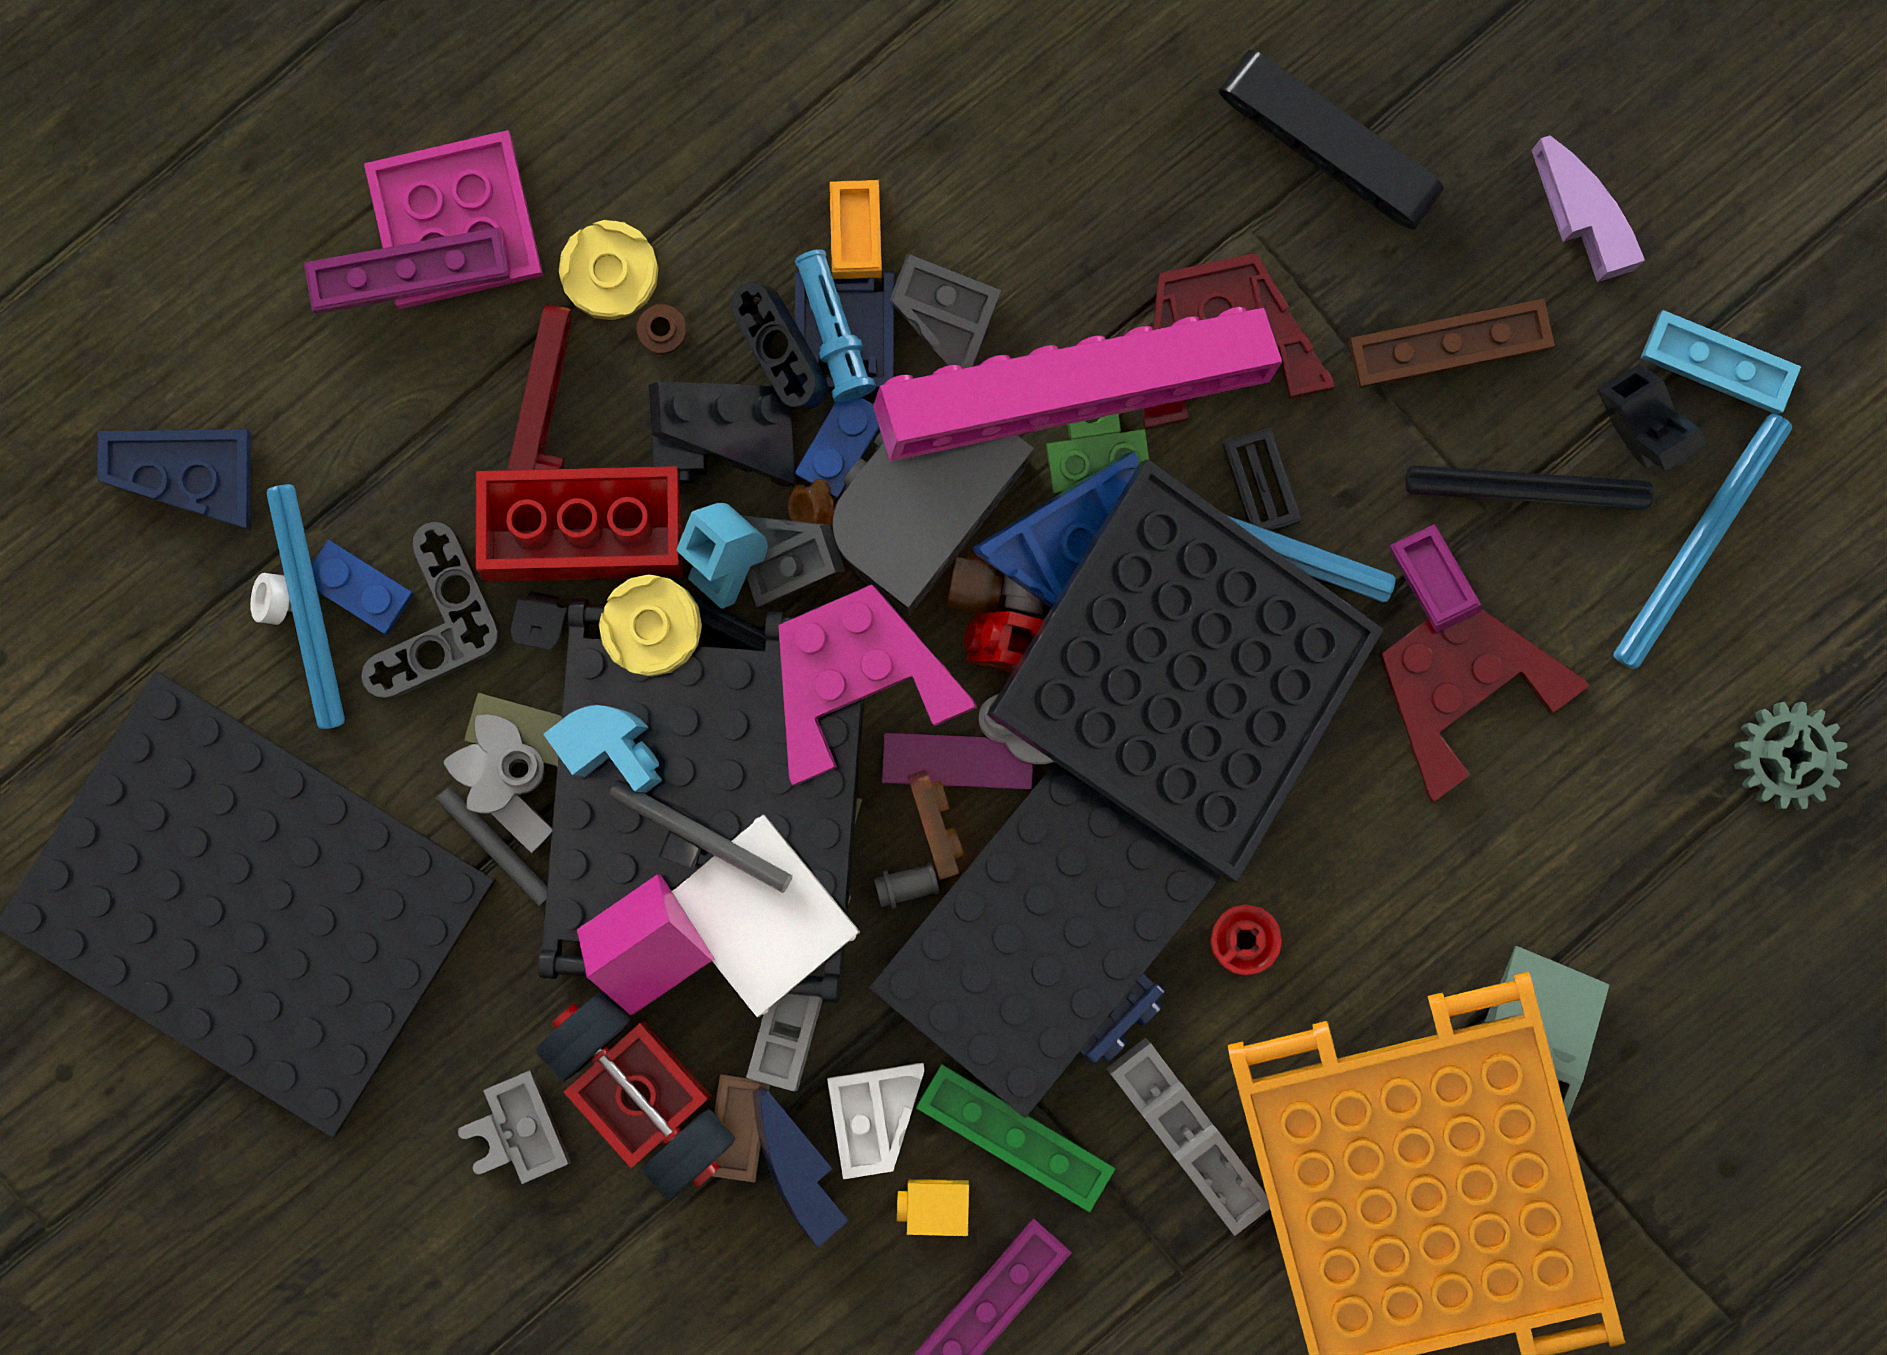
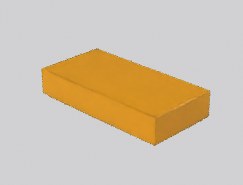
[830,180,882,279]

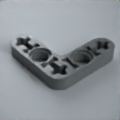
[361,522,501,699]

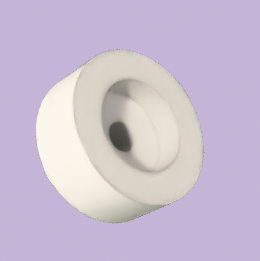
[251,573,292,625]

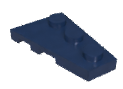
[97,429,251,530]

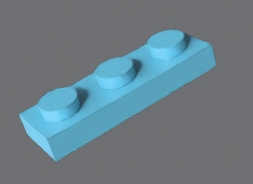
[1640,310,1801,415]

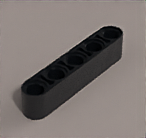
[1218,50,1444,230]

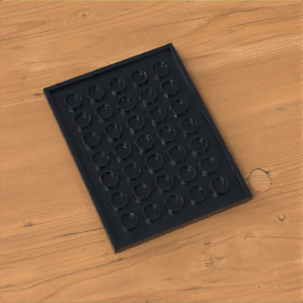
[0,671,496,1138]

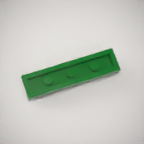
[916,1064,1115,1212]

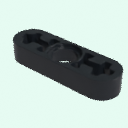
[731,282,828,409]

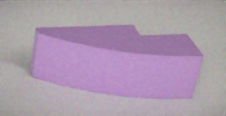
[1532,136,1645,282]

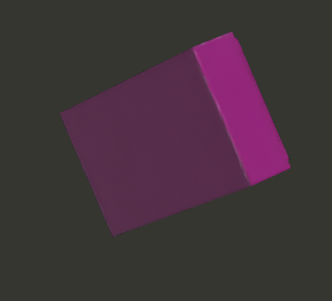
[1390,524,1481,633]

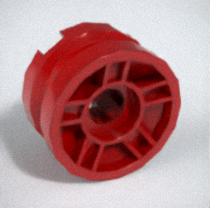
[1210,904,1282,976]

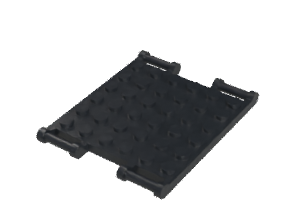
[538,598,865,1004]

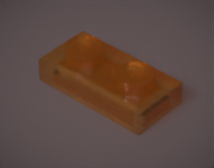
[907,770,964,879]

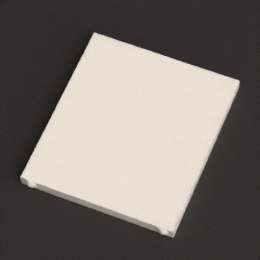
[672,815,860,1017]

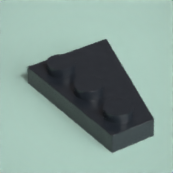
[649,382,796,487]

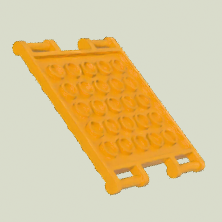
[1228,971,1625,1355]

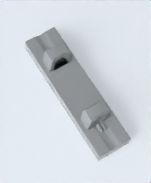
[746,895,851,1092]

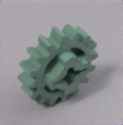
[1734,702,1848,810]

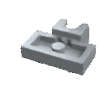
[458,1069,571,1184]

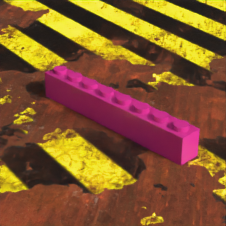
[873,307,1282,461]

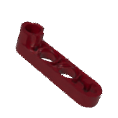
[508,304,572,470]

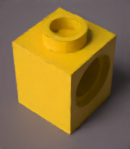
[897,1179,969,1236]

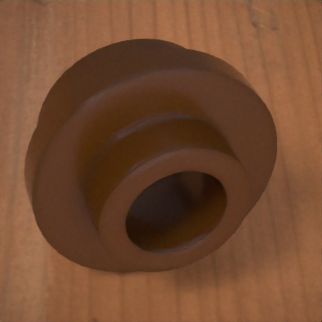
[637,304,687,354]

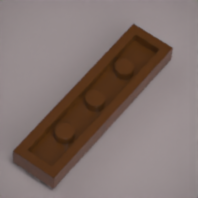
[1348,298,1555,389]

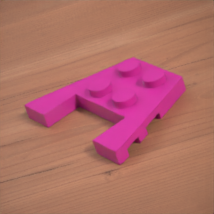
[778,585,977,786]

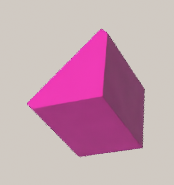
[577,874,715,1015]

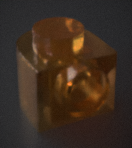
[946,550,1003,613]

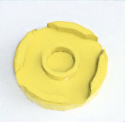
[559,220,659,320]
[599,574,702,677]

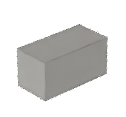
[491,794,553,854]

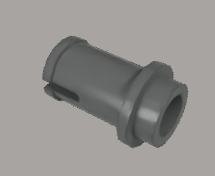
[874,862,940,910]

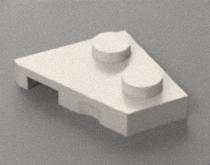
[827,1062,925,1179]

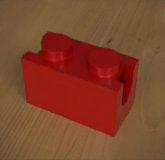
[964,611,1044,673]

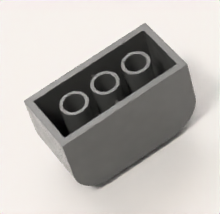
[833,432,1034,617]

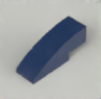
[753,1086,849,1248]

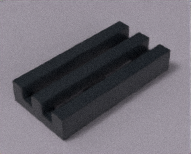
[1222,427,1301,531]

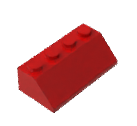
[476,466,683,582]

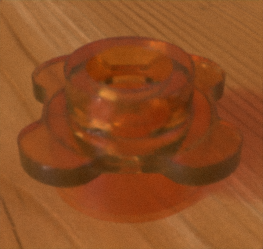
[788,479,835,527]

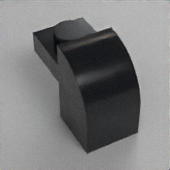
[1598,364,1708,471]

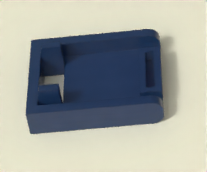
[795,270,894,391]

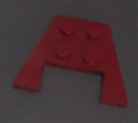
[1143,253,1335,430]
[1379,609,1589,803]

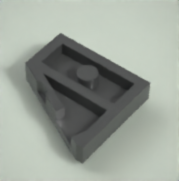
[889,254,1001,369]
[741,515,846,607]

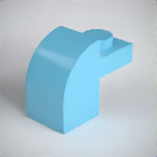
[676,503,768,609]
[543,705,662,793]

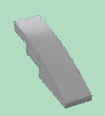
[1106,1037,1270,1236]

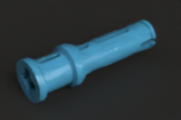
[795,250,876,402]

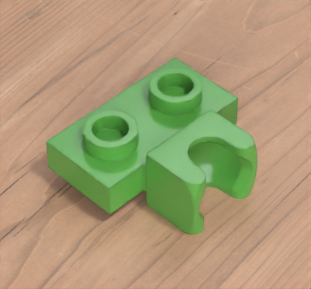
[1046,414,1149,493]

